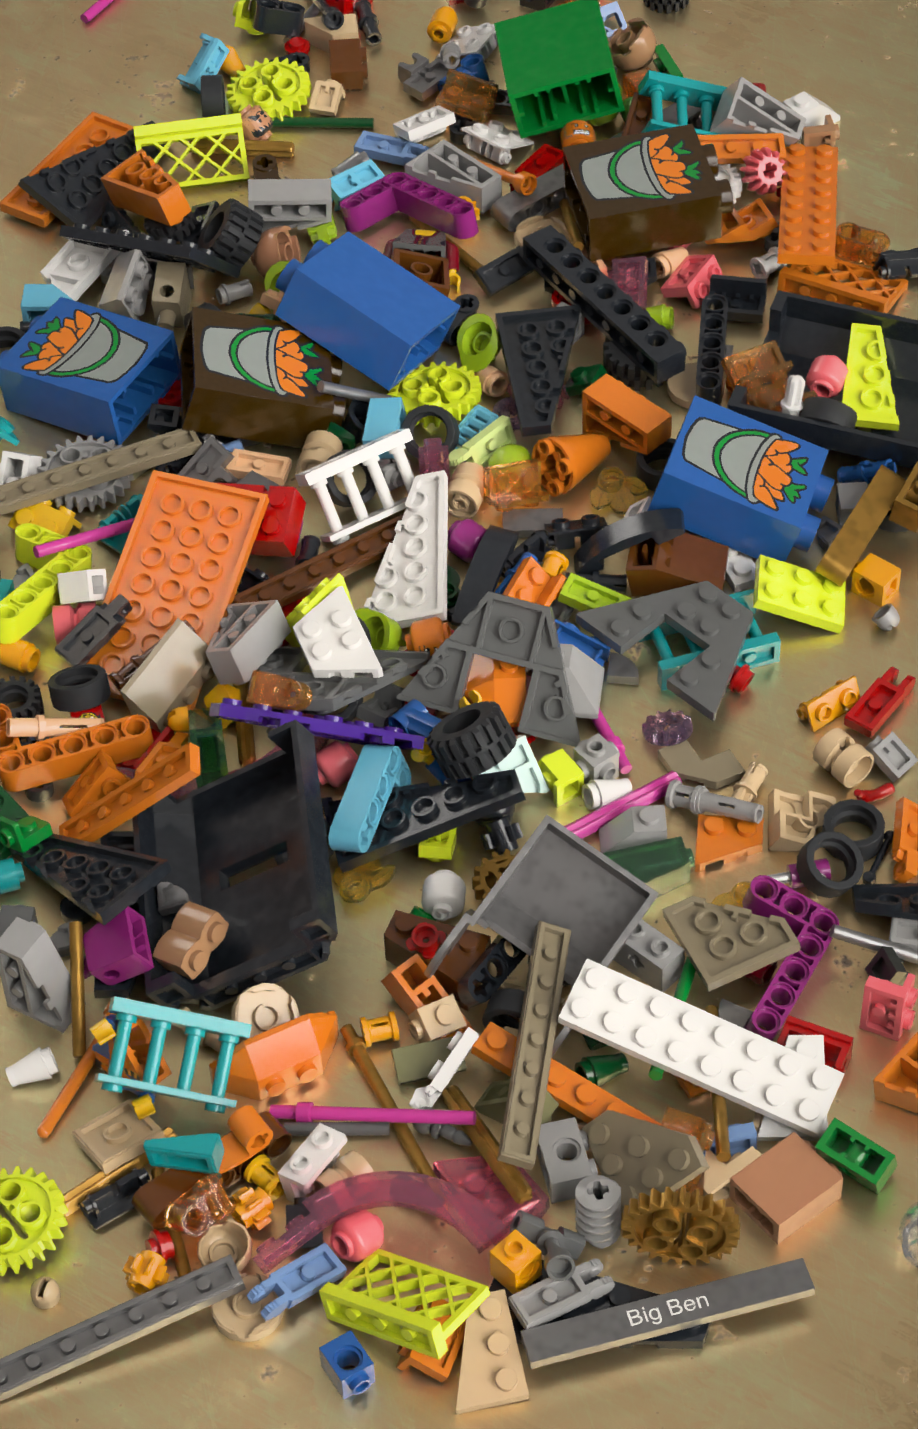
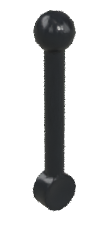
[863,830,894,884]

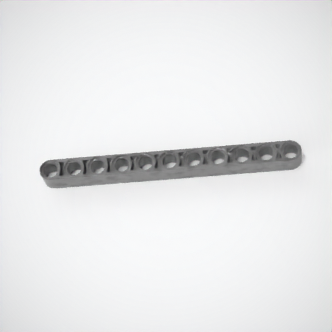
[490,103,716,232]

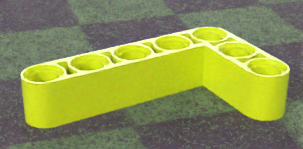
[0,523,92,644]

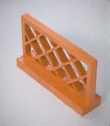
[777,258,908,314]

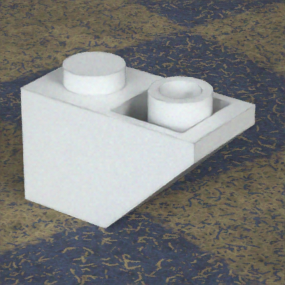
[57,569,108,604]

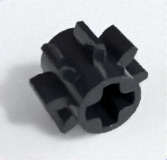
[480,816,524,855]

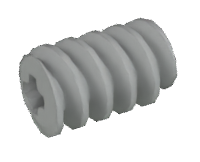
[575,1175,621,1249]

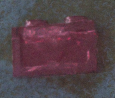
[608,256,648,310]

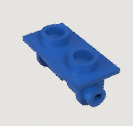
[555,619,611,667]

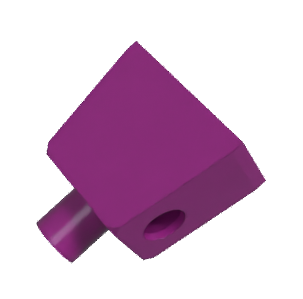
[83,906,154,985]

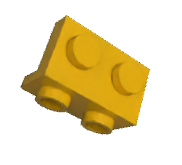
[7,500,83,537]

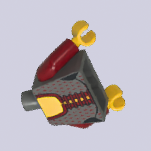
[383,229,461,294]

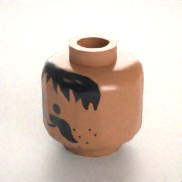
[240,104,274,140]

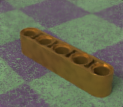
[815,465,906,587]

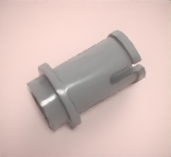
[440,42,461,69]
[215,279,253,306]

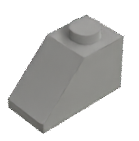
[599,805,667,858]

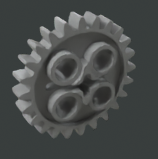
[37,435,134,513]

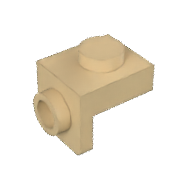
[408,994,467,1043]

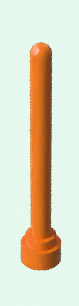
[474,158,537,196]
[37,1001,116,1138]

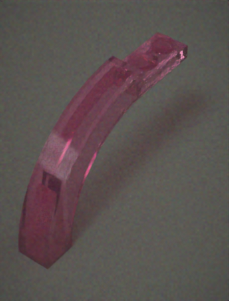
[252,1171,508,1274]

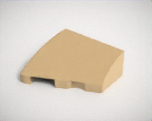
[768,789,836,852]

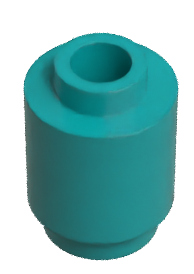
[0,857,26,895]

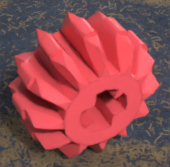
[739,147,788,195]

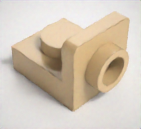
[309,79,346,117]

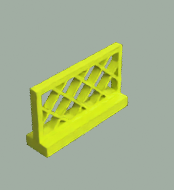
[133,113,250,189]
[319,1249,490,1360]

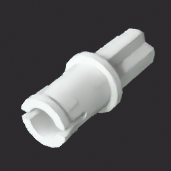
[780,375,805,416]

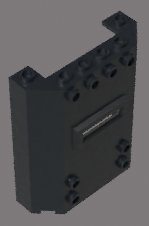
[727,290,918,469]
[132,719,338,1011]

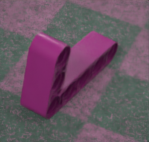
[340,172,479,239]
[742,875,839,1042]

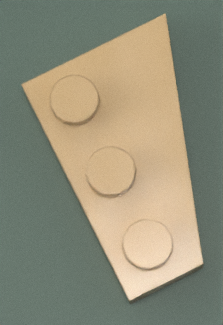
[456,1289,529,1415]

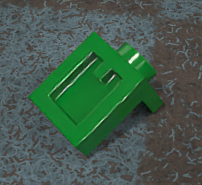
[0,816,53,853]

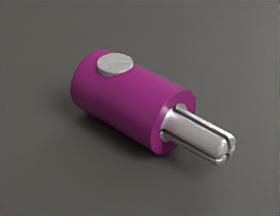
[767,858,831,889]

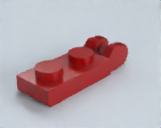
[844,666,916,738]

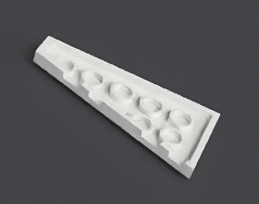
[364,470,448,628]

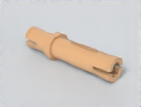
[6,715,105,740]

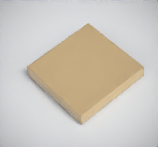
[72,1099,165,1174]

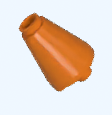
[528,434,611,497]

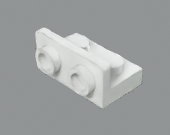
[393,105,456,143]
[278,1123,348,1203]

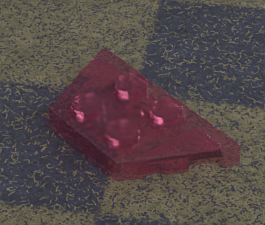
[433,1156,550,1246]

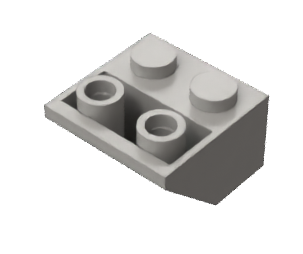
[98,249,155,320]

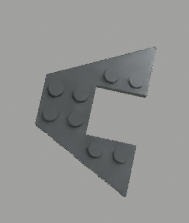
[576,581,753,722]
[396,591,581,747]
[257,646,431,714]

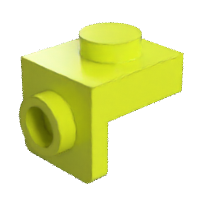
[233,0,265,35]
[418,828,457,862]

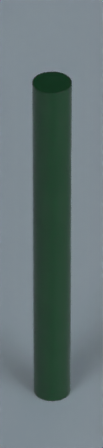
[273,117,374,129]

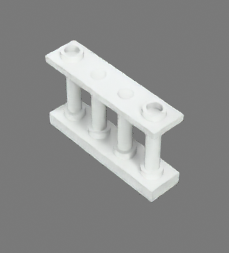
[295,428,415,545]

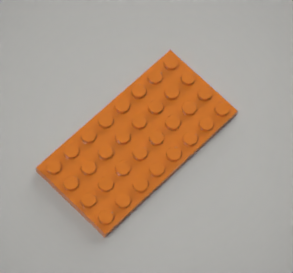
[86,470,269,716]

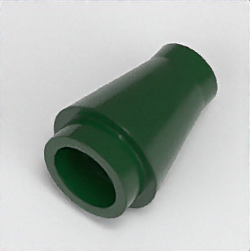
[574,1052,629,1087]

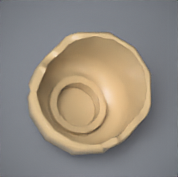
[197,1219,252,1272]

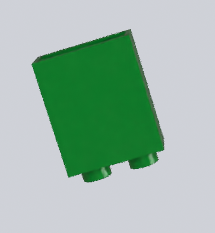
[494,0,625,139]

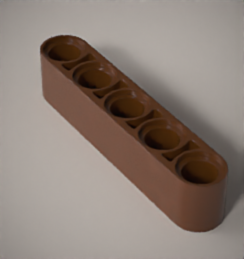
[131,1111,292,1230]

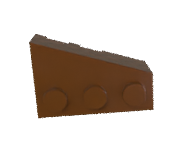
[384,910,491,1012]

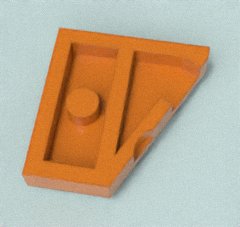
[695,814,764,872]

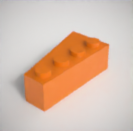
[100,149,192,226]

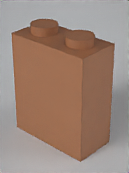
[729,1132,843,1245]

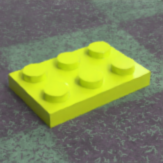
[753,554,846,634]

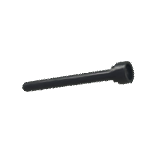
[312,0,344,30]

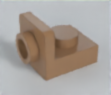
[801,114,840,147]

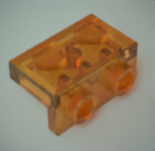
[721,340,794,393]

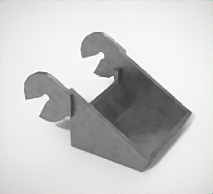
[424,815,659,1057]

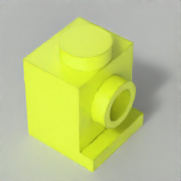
[538,748,584,807]

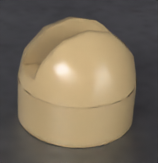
[30,1276,61,1309]

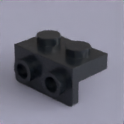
[709,274,767,323]

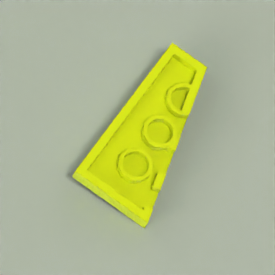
[842,323,900,431]

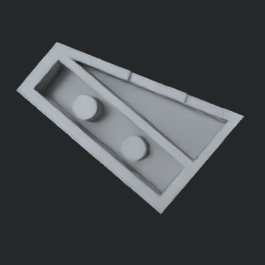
[710,76,806,147]
[405,139,502,214]
[248,179,332,233]
[205,600,292,685]
[0,917,86,1033]

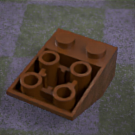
[626,533,729,596]

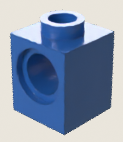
[319,1330,376,1400]

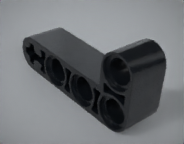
[249,0,305,36]

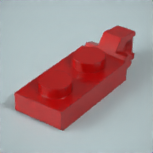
[509,144,563,192]

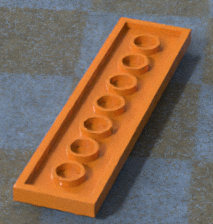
[777,143,838,266]

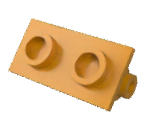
[796,675,861,732]

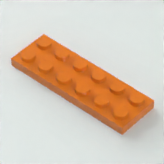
[0,112,133,228]

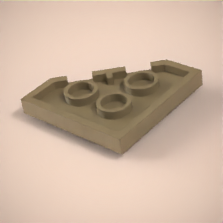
[662,896,800,992]
[582,1110,709,1220]

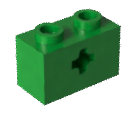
[815,1117,897,1195]

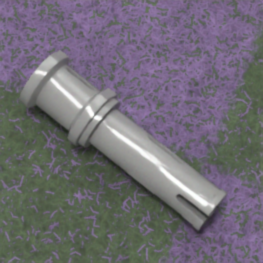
[665,780,764,824]

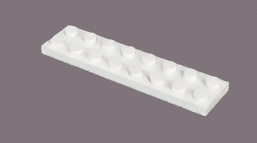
[558,959,845,1139]

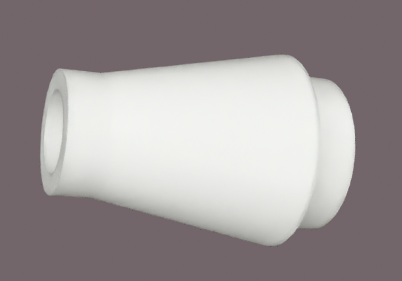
[582,778,633,810]
[5,1047,59,1087]

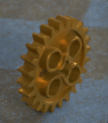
[621,1186,741,1265]

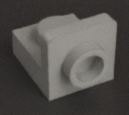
[865,732,918,783]

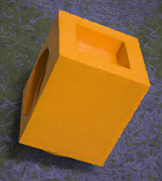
[850,553,901,607]
[489,1229,542,1294]

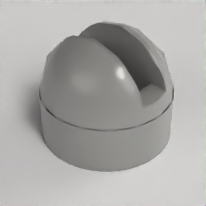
[872,603,900,631]

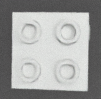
[436,22,498,61]
[461,120,534,165]

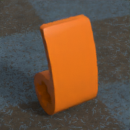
[218,1105,273,1174]

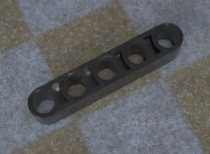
[696,294,728,406]

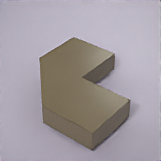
[658,739,745,790]

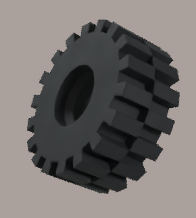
[603,329,670,391]

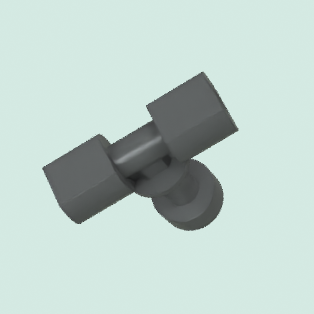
[510,1210,586,1281]

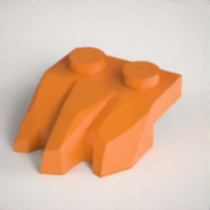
[705,198,779,245]

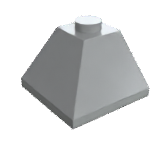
[560,644,605,719]

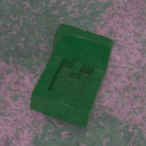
[564,363,609,397]

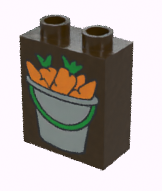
[563,124,734,262]
[180,307,346,448]

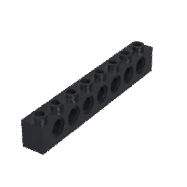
[523,225,687,384]

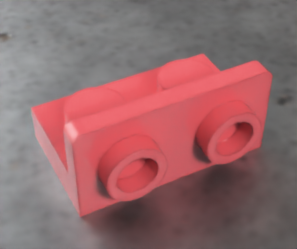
[660,254,723,309]
[859,973,918,1041]

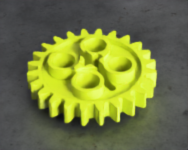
[226,57,312,122]
[387,361,482,428]
[0,1166,68,1276]

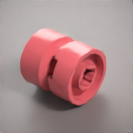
[52,601,97,645]

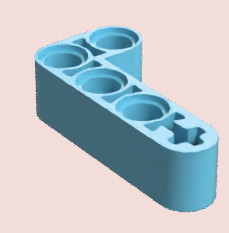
[328,744,411,853]

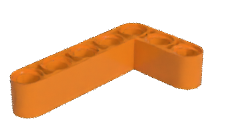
[0,703,154,792]

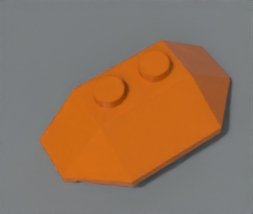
[464,654,527,727]
[209,1011,339,1101]

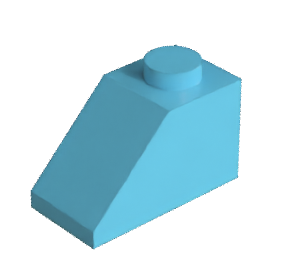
[21,284,74,322]

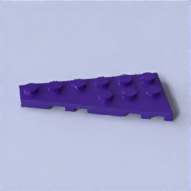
[209,698,425,750]

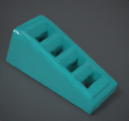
[143,1133,224,1174]

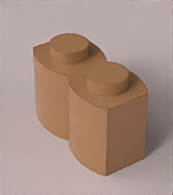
[153,901,229,980]

